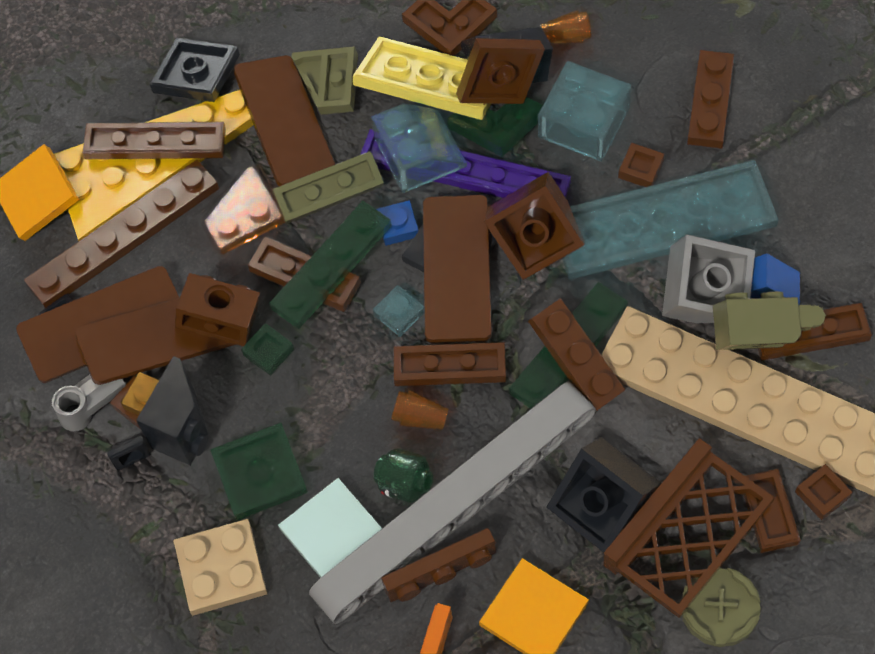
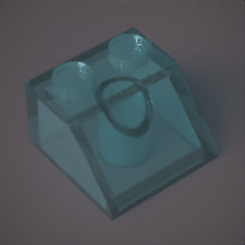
[371,103,467,193]

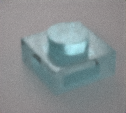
[373,285,425,337]

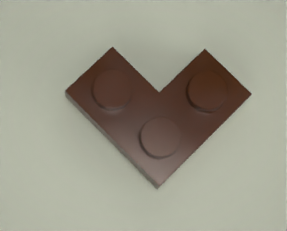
[402,0,497,56]

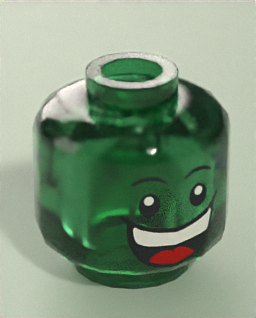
[373,448,433,503]

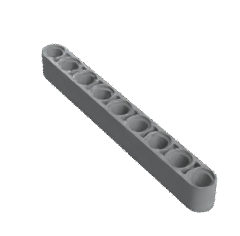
[309,382,596,624]

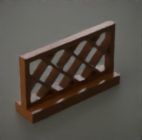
[603,438,775,618]

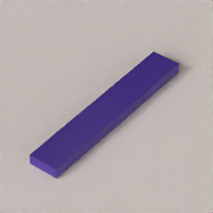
[360,129,571,198]

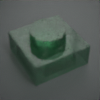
[241,323,295,376]

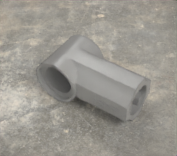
[52,374,126,431]

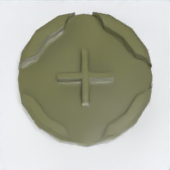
[682,568,761,647]

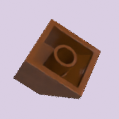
[484,172,585,280]

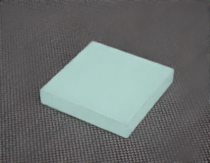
[278,478,382,578]

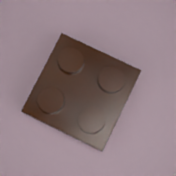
[456,38,545,104]

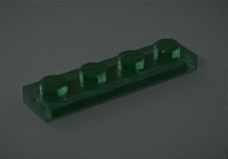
[269,201,391,329]
[509,282,628,409]

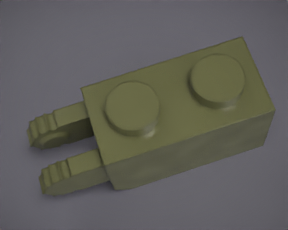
[713,291,826,350]

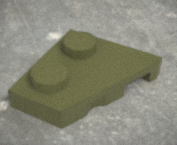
[291,46,358,115]

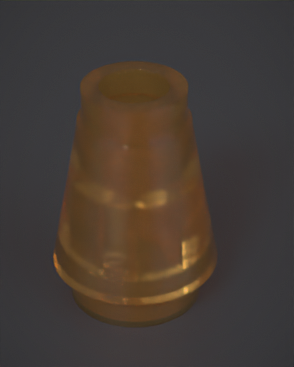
[541,10,592,43]
[391,390,449,430]

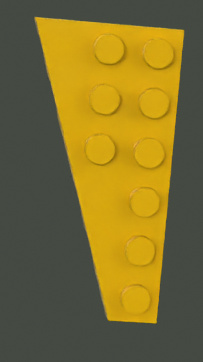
[54,90,254,241]

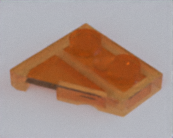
[204,166,285,255]

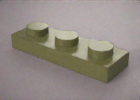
[272,151,384,224]

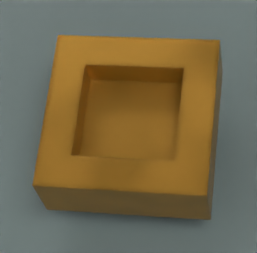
[121,372,159,415]

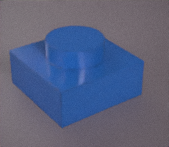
[375,200,419,246]

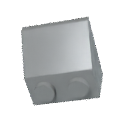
[662,235,755,323]

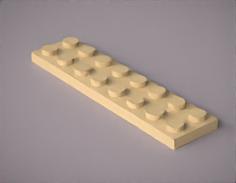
[601,306,875,497]

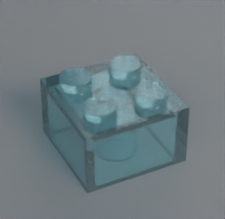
[538,61,632,162]

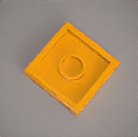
[0,144,79,241]
[479,558,589,654]

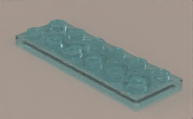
[562,160,779,280]

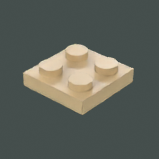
[174,519,268,616]

